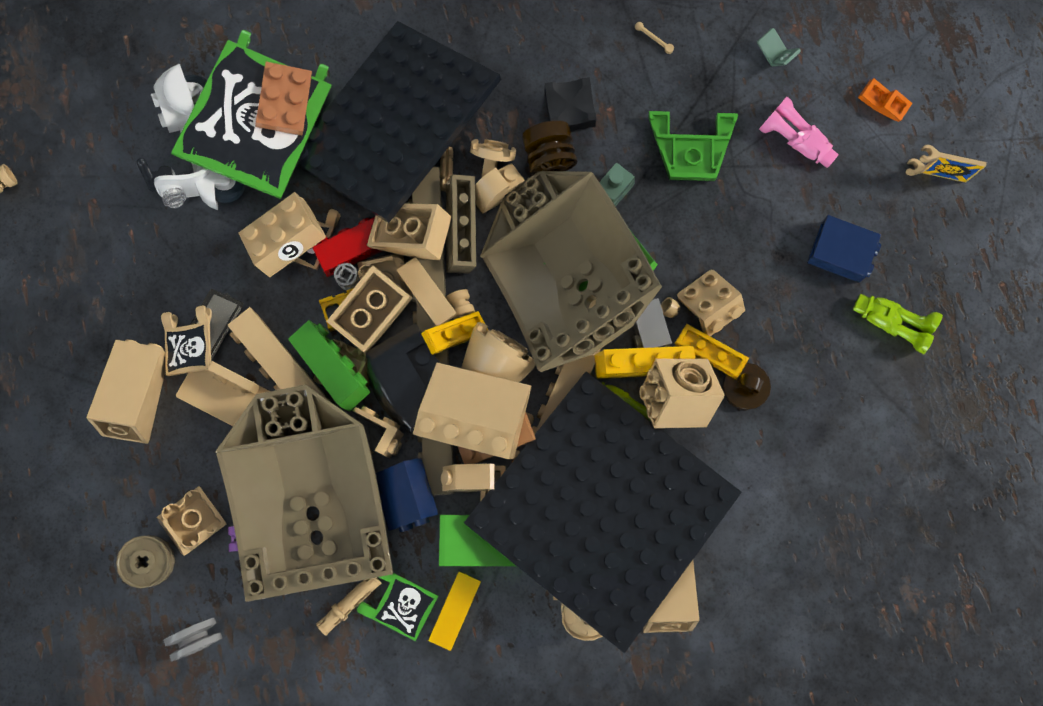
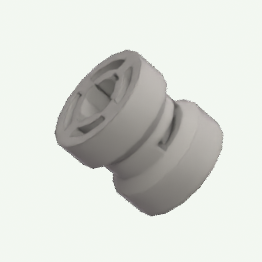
[334,263,360,291]

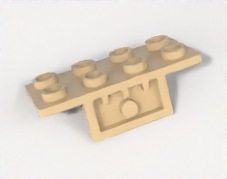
[176,361,270,426]

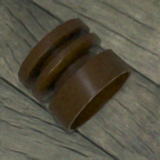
[522,121,578,175]

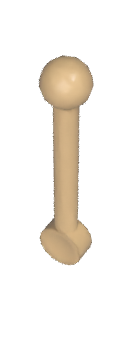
[635,22,674,54]

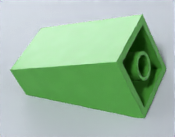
[439,515,516,566]

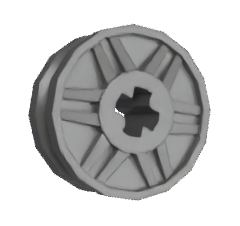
[163,618,223,662]

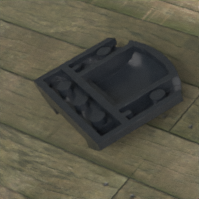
[366,323,440,433]

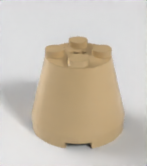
[461,322,536,382]

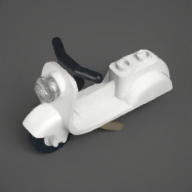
[136,64,246,210]

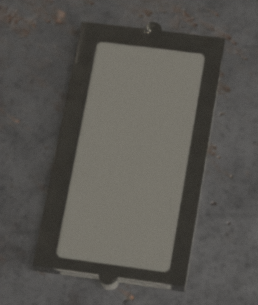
[190,288,244,360]

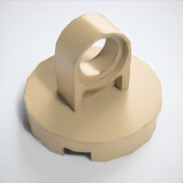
[470,139,516,177]

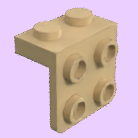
[677,270,745,336]
[353,406,404,459]

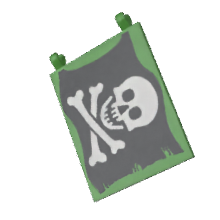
[171,30,332,199]

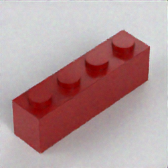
[312,217,382,277]

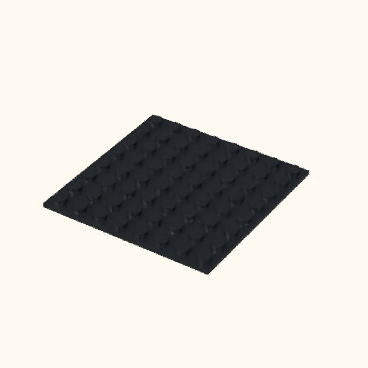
[464,372,742,653]

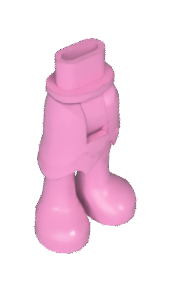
[759,97,839,168]

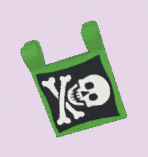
[357,573,438,641]

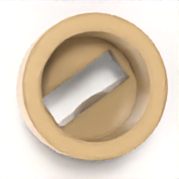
[661,297,680,318]

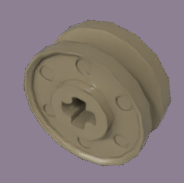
[116,535,175,589]

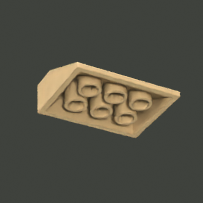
[413,363,532,459]

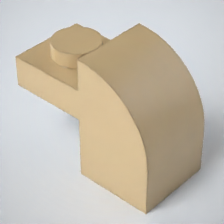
[475,163,525,213]

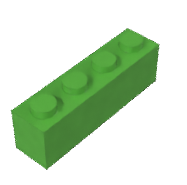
[288,320,370,412]

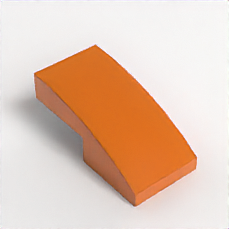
[858,78,913,122]

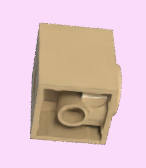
[640,359,725,428]

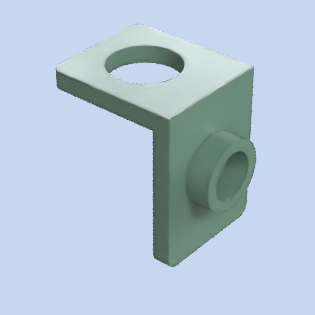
[757,28,801,66]

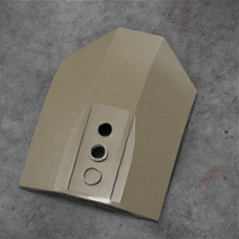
[480,171,662,372]
[215,385,393,602]

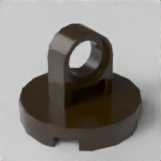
[722,363,771,411]

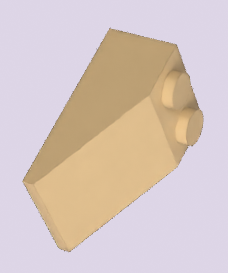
[367,203,452,260]

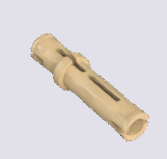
[316,577,382,636]

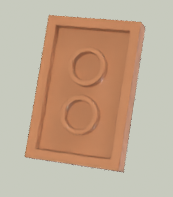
[255,62,312,136]

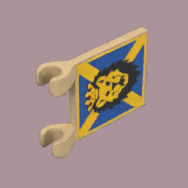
[906,145,987,183]

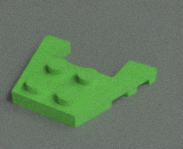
[648,111,738,181]

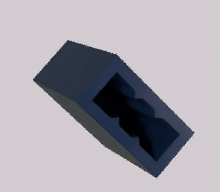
[807,215,881,282]
[375,458,438,533]

